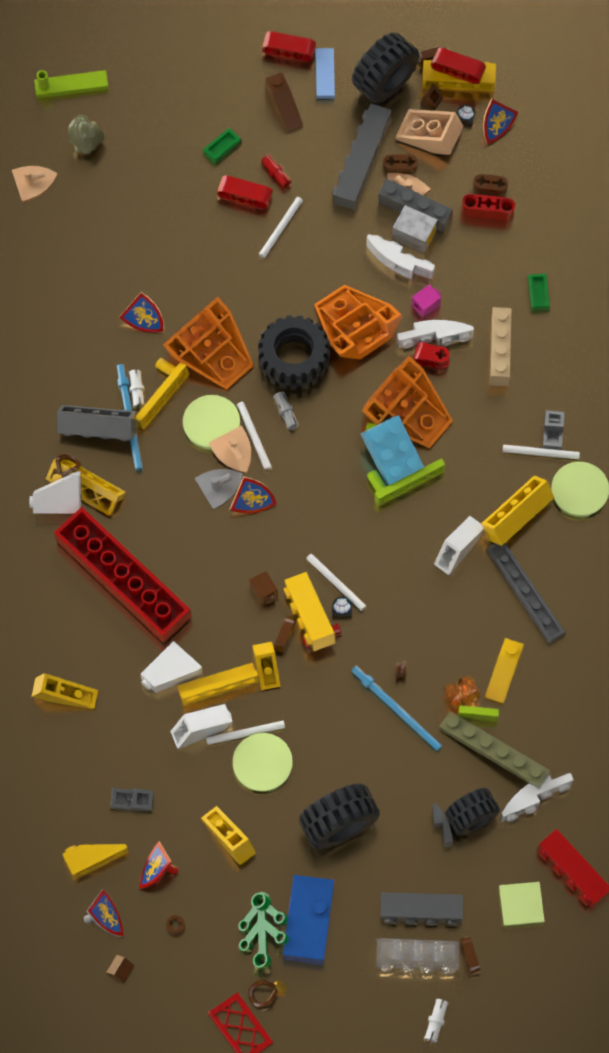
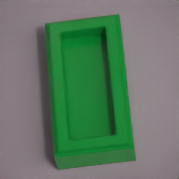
[203,128,242,164]
[527,273,550,311]

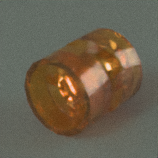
[444,675,480,709]

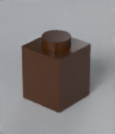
[249,571,278,605]

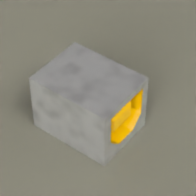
[392,205,438,254]

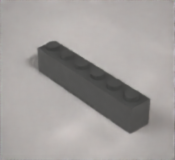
[332,104,391,210]

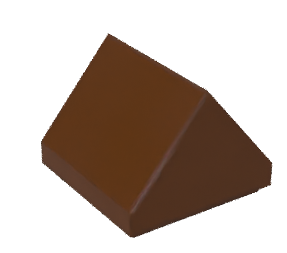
[420,83,443,109]
[106,955,135,983]

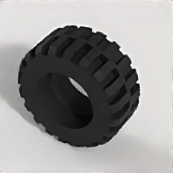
[352,32,420,103]
[258,315,330,390]
[299,783,380,850]

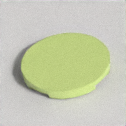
[183,395,240,450]
[551,462,609,518]
[233,733,293,792]

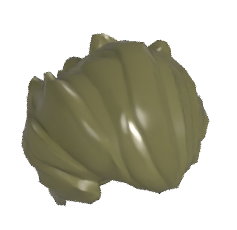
[68,114,105,154]

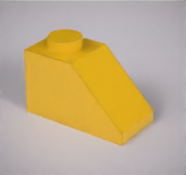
[253,642,281,690]

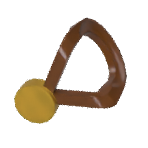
[52,454,82,482]
[248,979,287,1008]

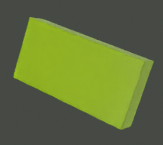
[458,705,499,722]

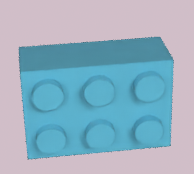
[361,416,424,485]

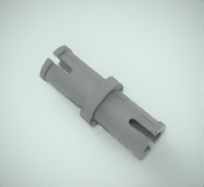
[274,392,299,430]

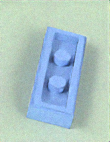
[316,48,335,99]

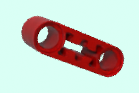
[262,31,316,62]
[431,48,486,84]
[217,175,273,209]
[461,194,516,221]

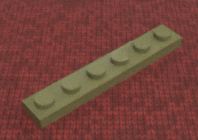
[439,711,550,789]

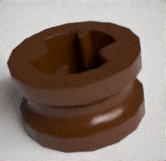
[395,661,406,679]
[166,915,185,935]

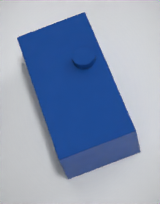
[283,875,334,965]

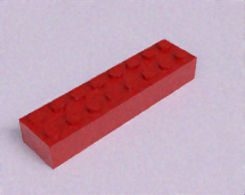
[54,507,192,643]

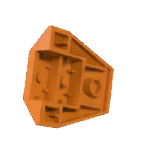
[314,285,402,359]
[163,297,254,390]
[362,356,453,449]

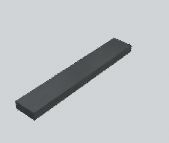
[486,543,566,644]

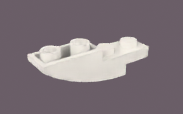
[367,234,435,279]
[397,320,474,348]
[500,773,574,822]

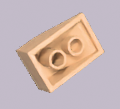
[395,109,463,155]

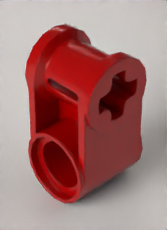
[413,342,450,370]

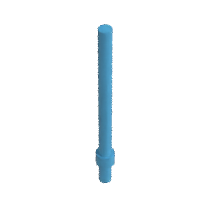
[117,364,143,471]
[351,665,442,751]

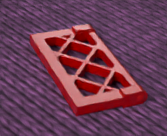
[208,992,273,1053]

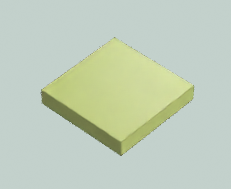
[499,882,545,927]

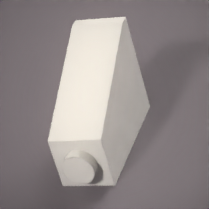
[29,472,81,513]
[434,516,484,575]
[141,641,203,693]
[170,704,233,749]

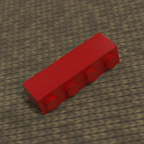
[538,829,609,909]

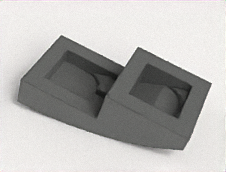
[543,410,565,450]
[110,788,153,811]
[432,804,453,847]

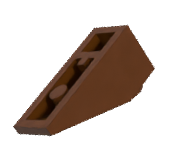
[265,72,303,133]

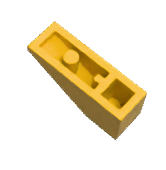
[485,638,524,704]
[32,673,98,709]
[201,806,256,865]
[62,844,129,880]

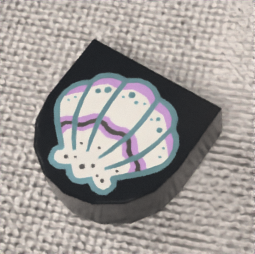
[456,105,475,125]
[332,597,352,617]

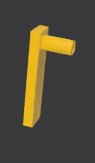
[136,358,190,430]

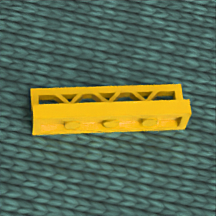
[46,459,126,516]
[177,663,259,706]

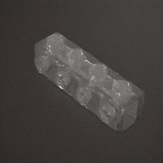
[376,938,459,973]

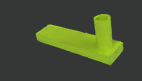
[34,70,109,99]
[367,458,446,506]

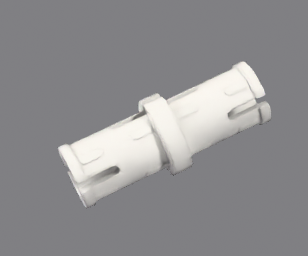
[129,370,145,409]
[424,999,449,1043]

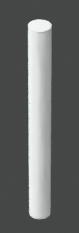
[259,197,303,258]
[237,402,272,471]
[502,445,580,460]
[306,554,366,611]
[206,720,285,745]

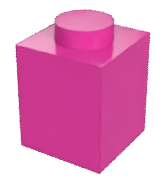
[411,284,441,318]

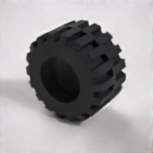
[445,788,501,836]

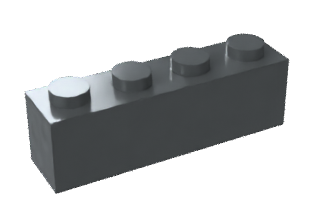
[378,179,453,233]
[57,405,136,441]
[380,892,463,926]

